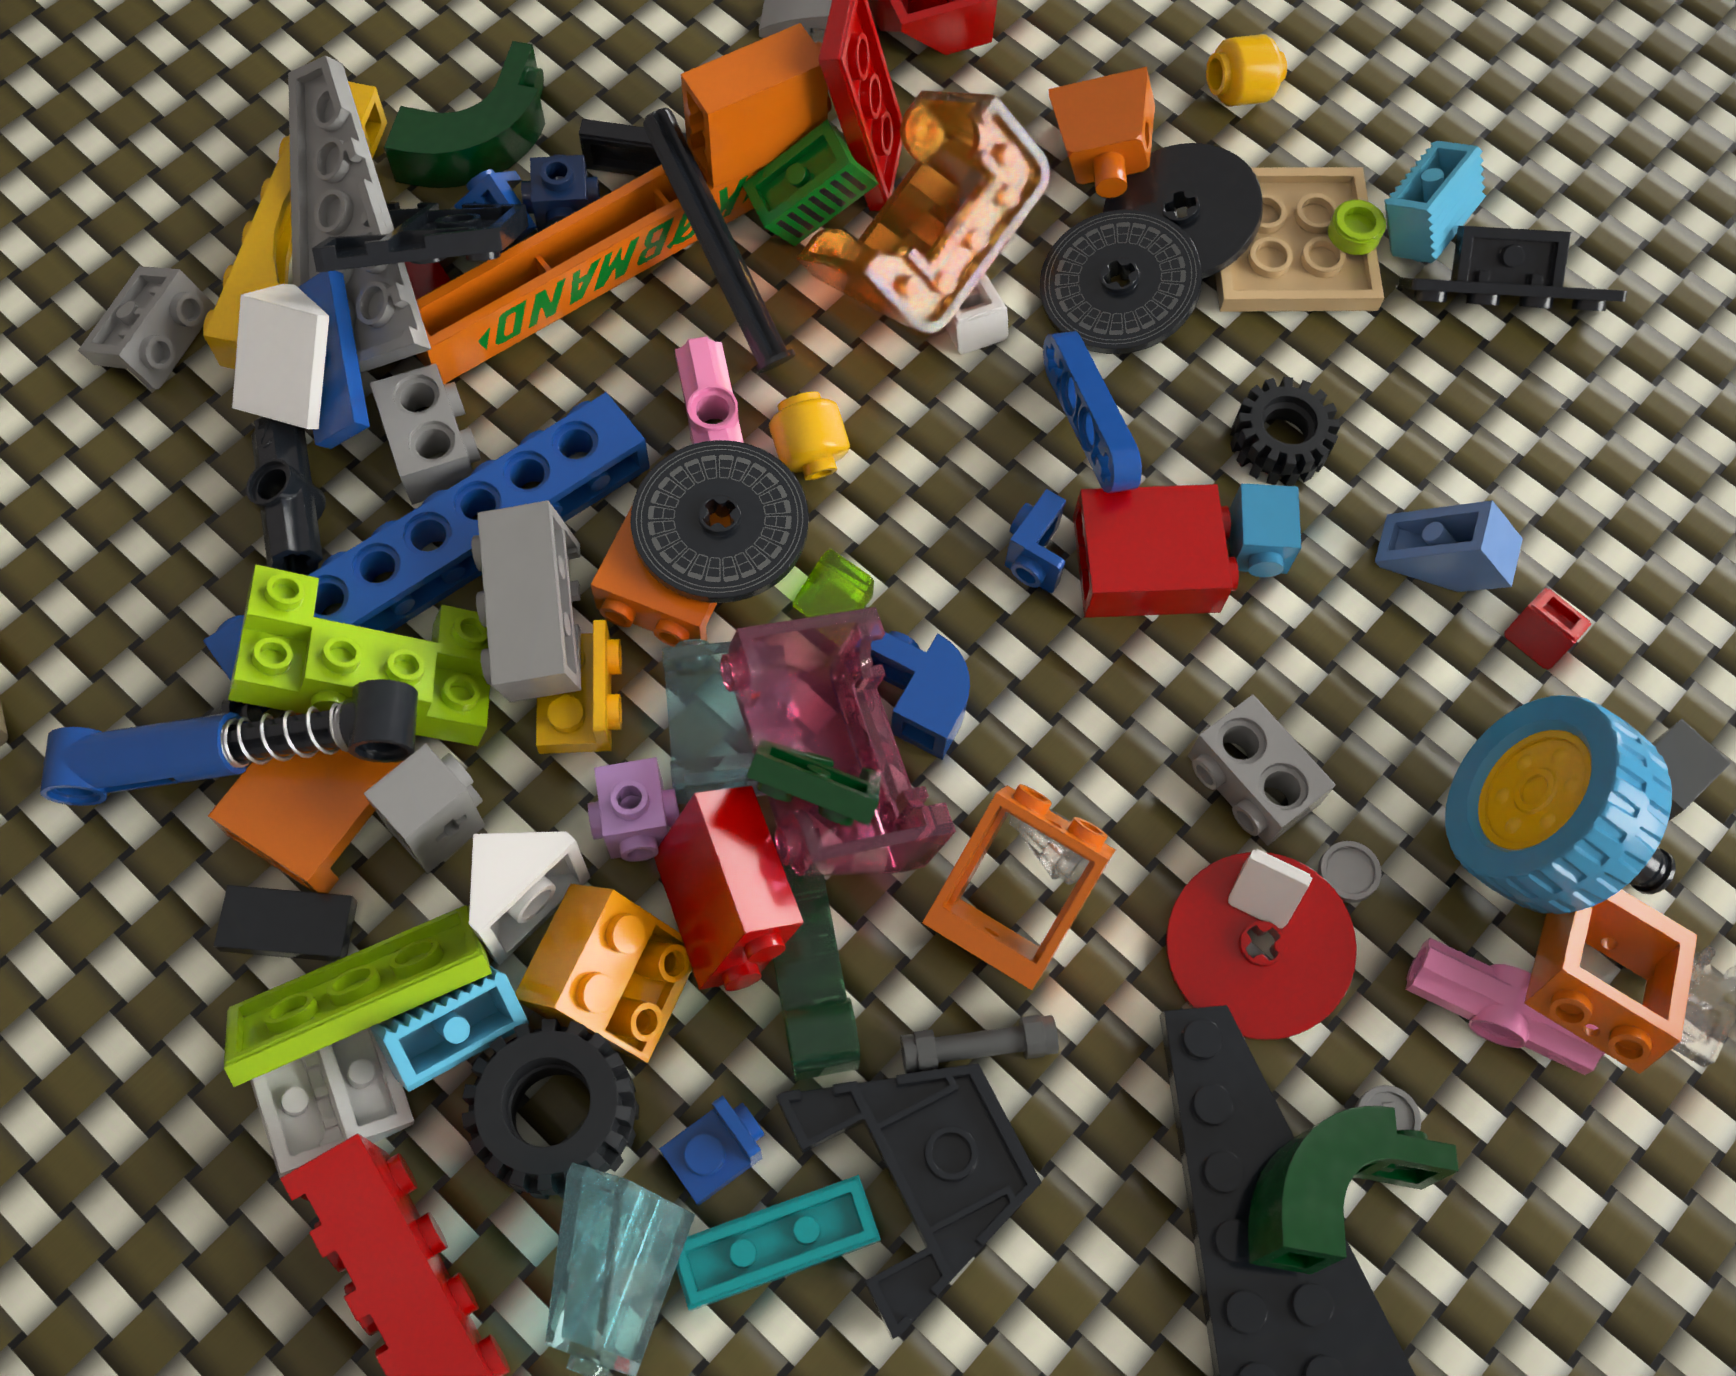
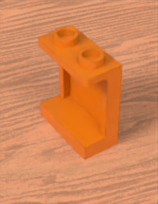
[591,506,731,650]
[208,713,404,894]

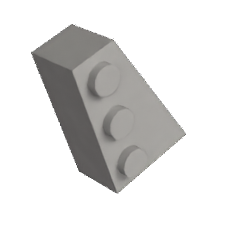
[471,500,581,702]

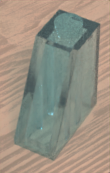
[545,1162,695,1376]

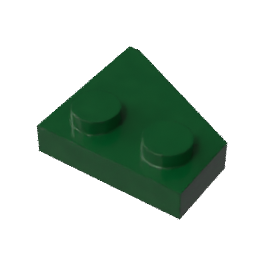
[746,739,881,826]

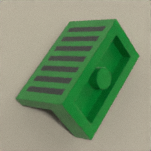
[742,119,879,246]

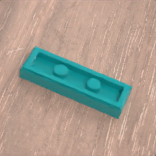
[669,1175,881,1311]

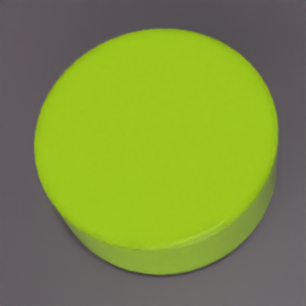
[1328,200,1386,255]

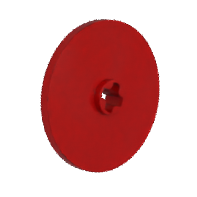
[1166,852,1357,1041]

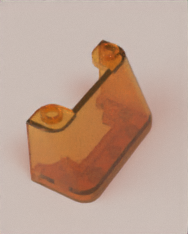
[796,90,1050,333]

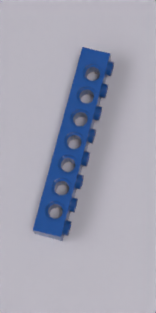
[203,392,650,713]

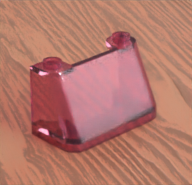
[720,607,956,876]

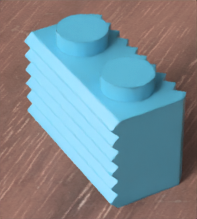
[1384,141,1486,263]
[370,966,529,1092]

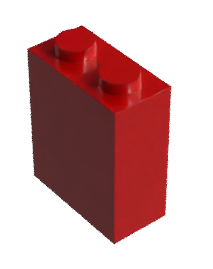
[1073,484,1239,618]
[654,785,804,991]

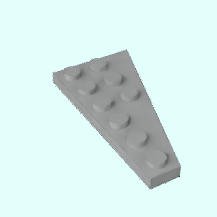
[288,55,431,373]

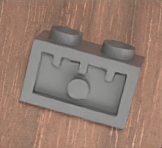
[78,266,215,389]

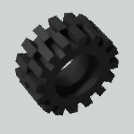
[1230,377,1340,486]

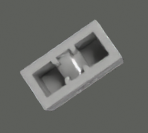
[364,743,485,874]

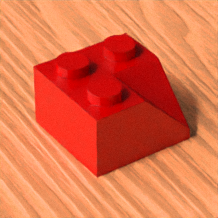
[868,0,997,55]

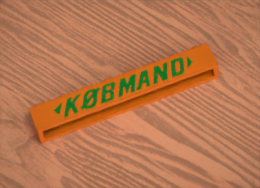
[416,163,770,384]

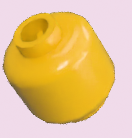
[1206,34,1287,107]
[769,392,850,480]

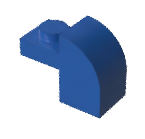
[860,626,970,760]

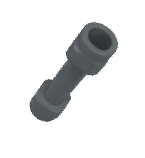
[900,1015,1059,1074]

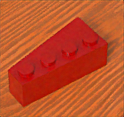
[280,1133,510,1376]

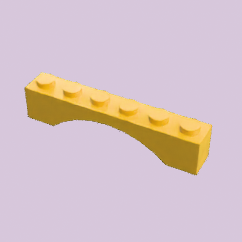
[203,81,387,369]

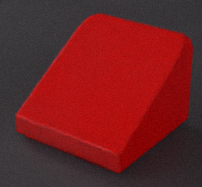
[1504,588,1591,670]

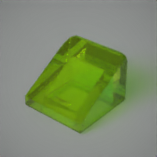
[792,548,874,638]

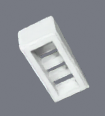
[917,242,1008,354]

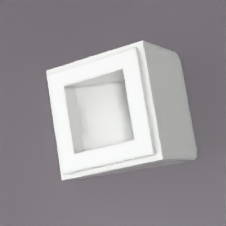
[1228,849,1312,929]

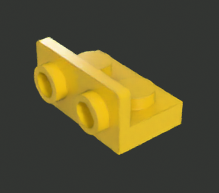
[536,620,622,754]

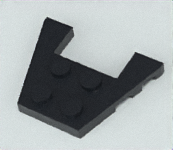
[312,202,529,272]
[776,1063,1042,1340]

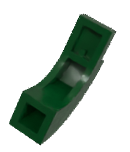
[384,41,545,188]
[1248,1106,1459,1274]

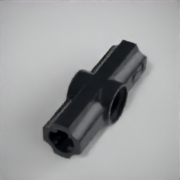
[246,417,326,576]

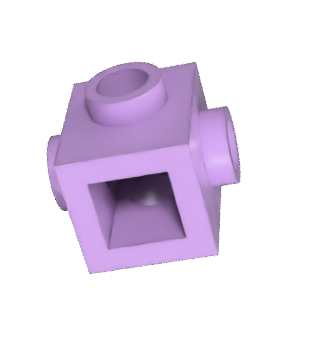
[588,757,679,862]

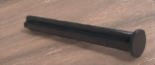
[643,108,796,374]

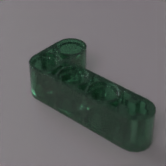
[772,831,860,1081]

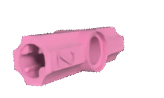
[675,336,744,444]
[1405,938,1605,1075]

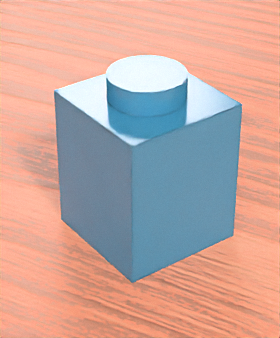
[1229,483,1302,577]

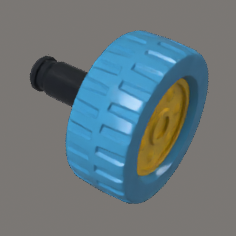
[1445,695,1676,914]

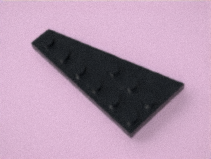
[1159,1005,1416,1376]

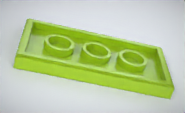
[224,905,492,1087]

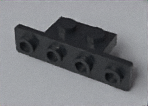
[1398,226,1627,311]

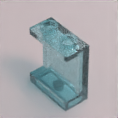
[662,633,792,804]

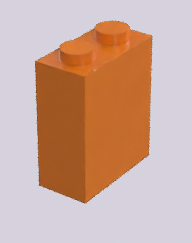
[681,23,832,189]

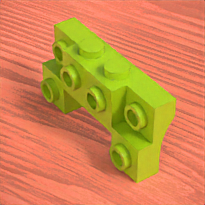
[228,565,490,746]

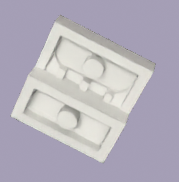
[250,1027,414,1178]

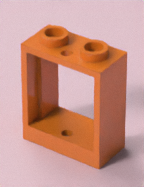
[922,784,1116,990]
[1524,889,1697,1074]

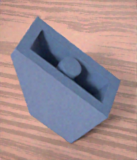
[1375,500,1523,592]

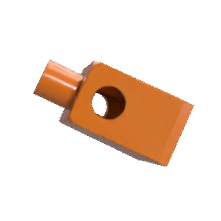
[1048,67,1155,198]

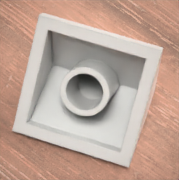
[232,284,329,429]
[469,831,591,965]

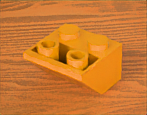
[515,883,692,1063]

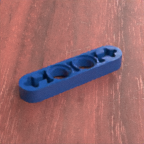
[1043,331,1142,493]

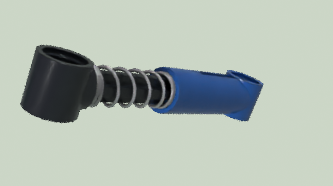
[40,679,418,806]

